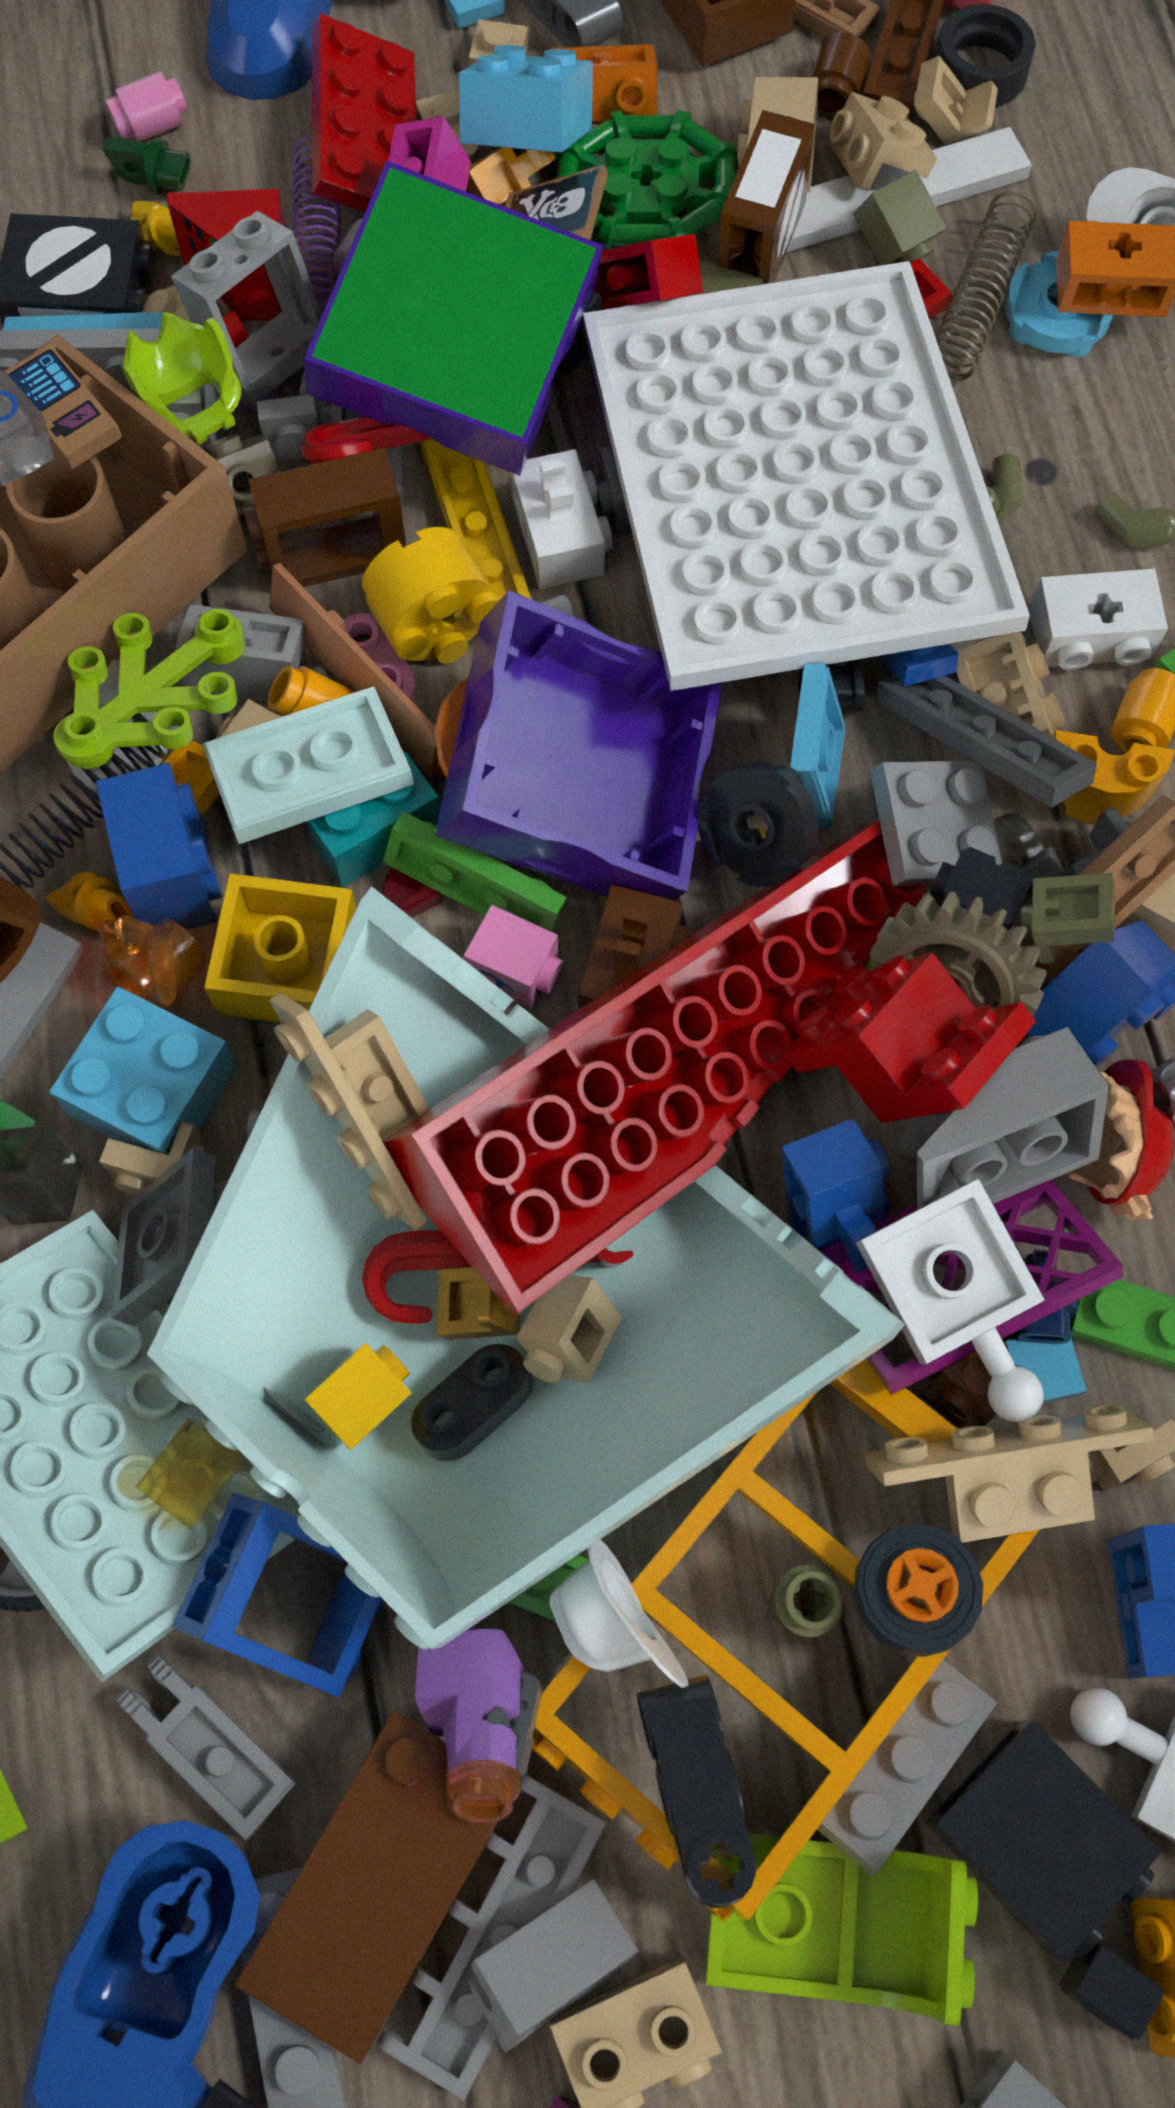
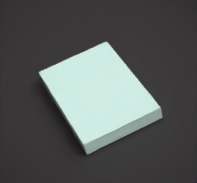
[202,686,414,844]

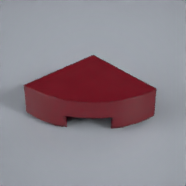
[382,867,442,918]

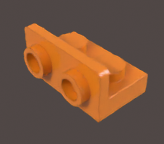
[551,44,657,122]

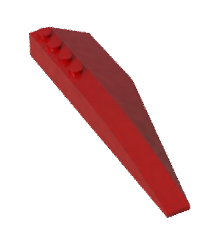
[382,816,928,1313]

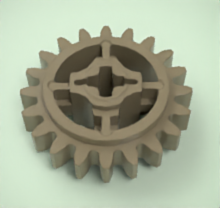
[869,892,1046,1016]

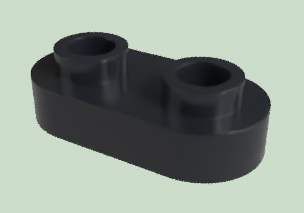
[411,1344,533,1461]

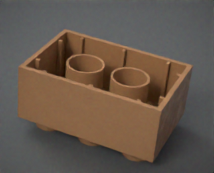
[0,334,247,774]

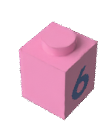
[463,905,564,1009]

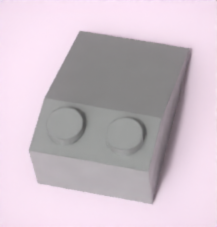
[917,1027,1109,1210]

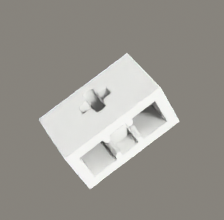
[1029,569,1168,670]

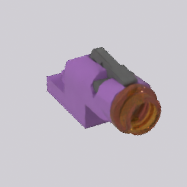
[415,1625,542,1822]

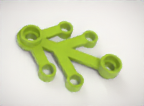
[53,609,245,769]

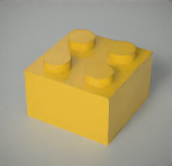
[204,873,357,1023]

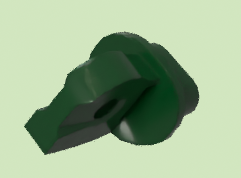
[103,137,191,195]

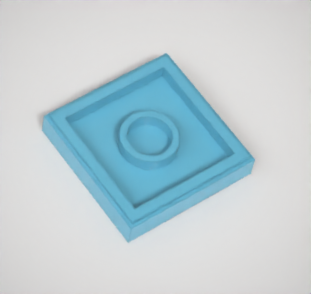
[790,663,846,829]

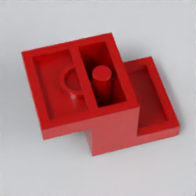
[783,952,1036,1123]

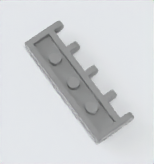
[376,1774,607,2101]

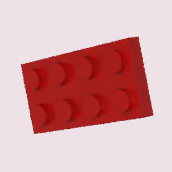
[312,13,416,213]

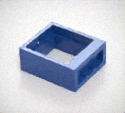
[172,1492,385,1697]

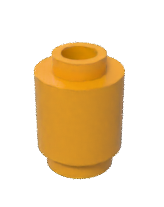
[267,665,355,717]
[1111,668,1175,753]

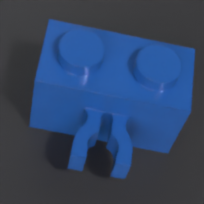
[781,1118,890,1273]

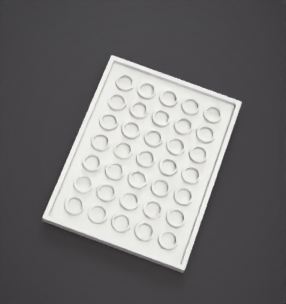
[583,261,1030,691]

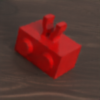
[593,234,703,310]

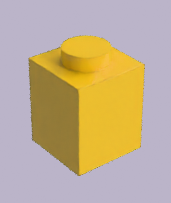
[303,1343,412,1450]

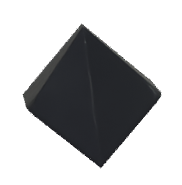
[1059,1943,1163,2041]

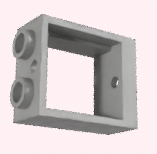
[171,211,322,407]

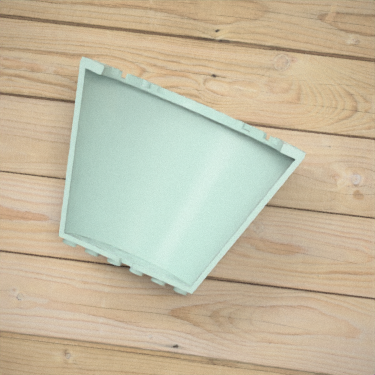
[147,887,904,1649]

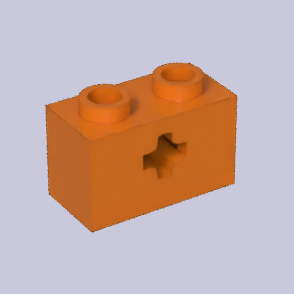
[1056,221,1175,317]

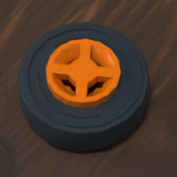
[853,1523,983,1657]

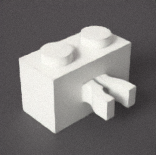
[510,449,613,590]

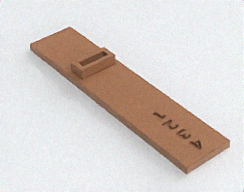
[269,563,438,777]

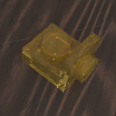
[135,1418,250,1529]

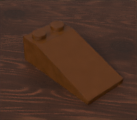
[234,1710,513,2065]

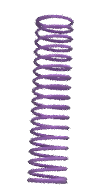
[292,135,341,314]

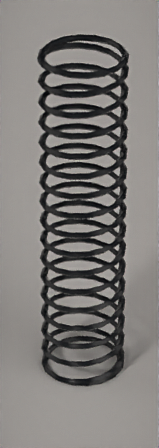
[0,713,174,889]

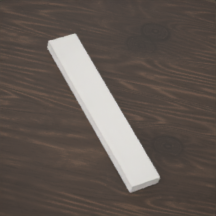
[786,127,1032,253]

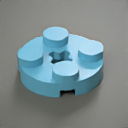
[1005,251,1113,357]

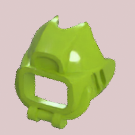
[121,312,241,446]

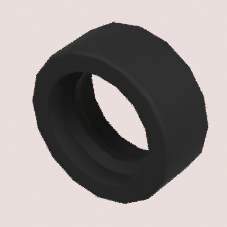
[934,4,1036,108]

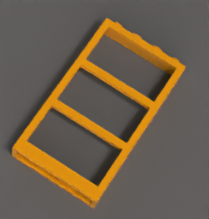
[532,1358,1040,1922]

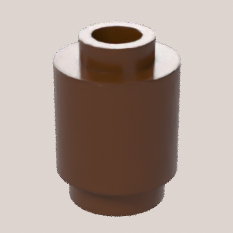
[811,32,870,117]

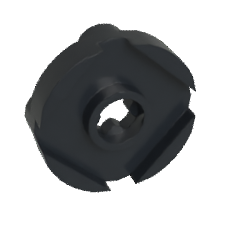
[697,761,819,887]

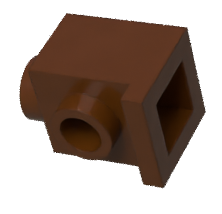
[921,1351,1019,1428]

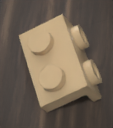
[828,92,938,191]

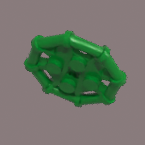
[555,110,738,250]

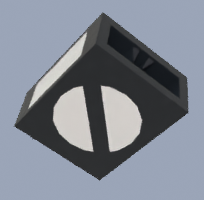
[0,213,156,326]

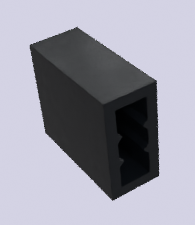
[925,1720,1162,1961]

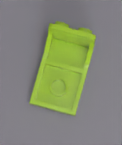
[704,1833,978,2026]

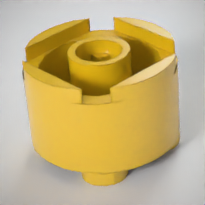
[362,527,499,664]

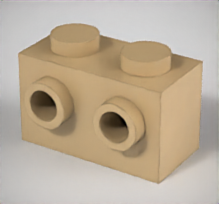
[550,1955,722,2108]

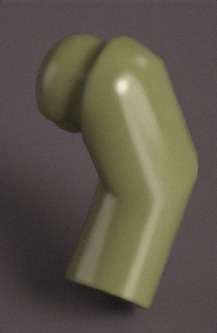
[986,454,1022,522]
[1095,493,1175,548]

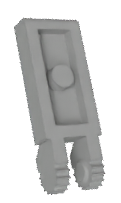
[114,1652,298,1840]

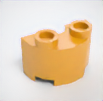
[1052,730,1175,825]

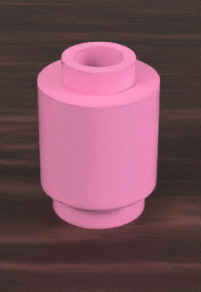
[105,71,188,142]

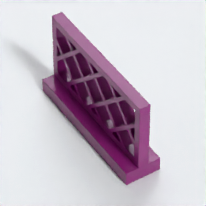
[820,1180,1123,1395]

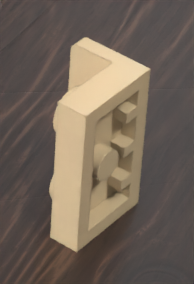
[956,632,1065,737]

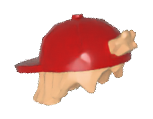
[1067,1059,1174,1221]

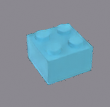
[459,45,593,152]
[49,986,238,1155]

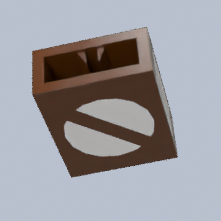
[717,110,815,284]

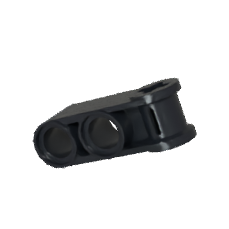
[636,1674,756,1909]

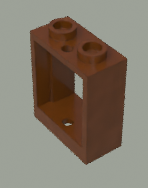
[243,448,407,587]

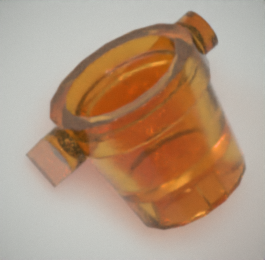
[99,915,207,1011]

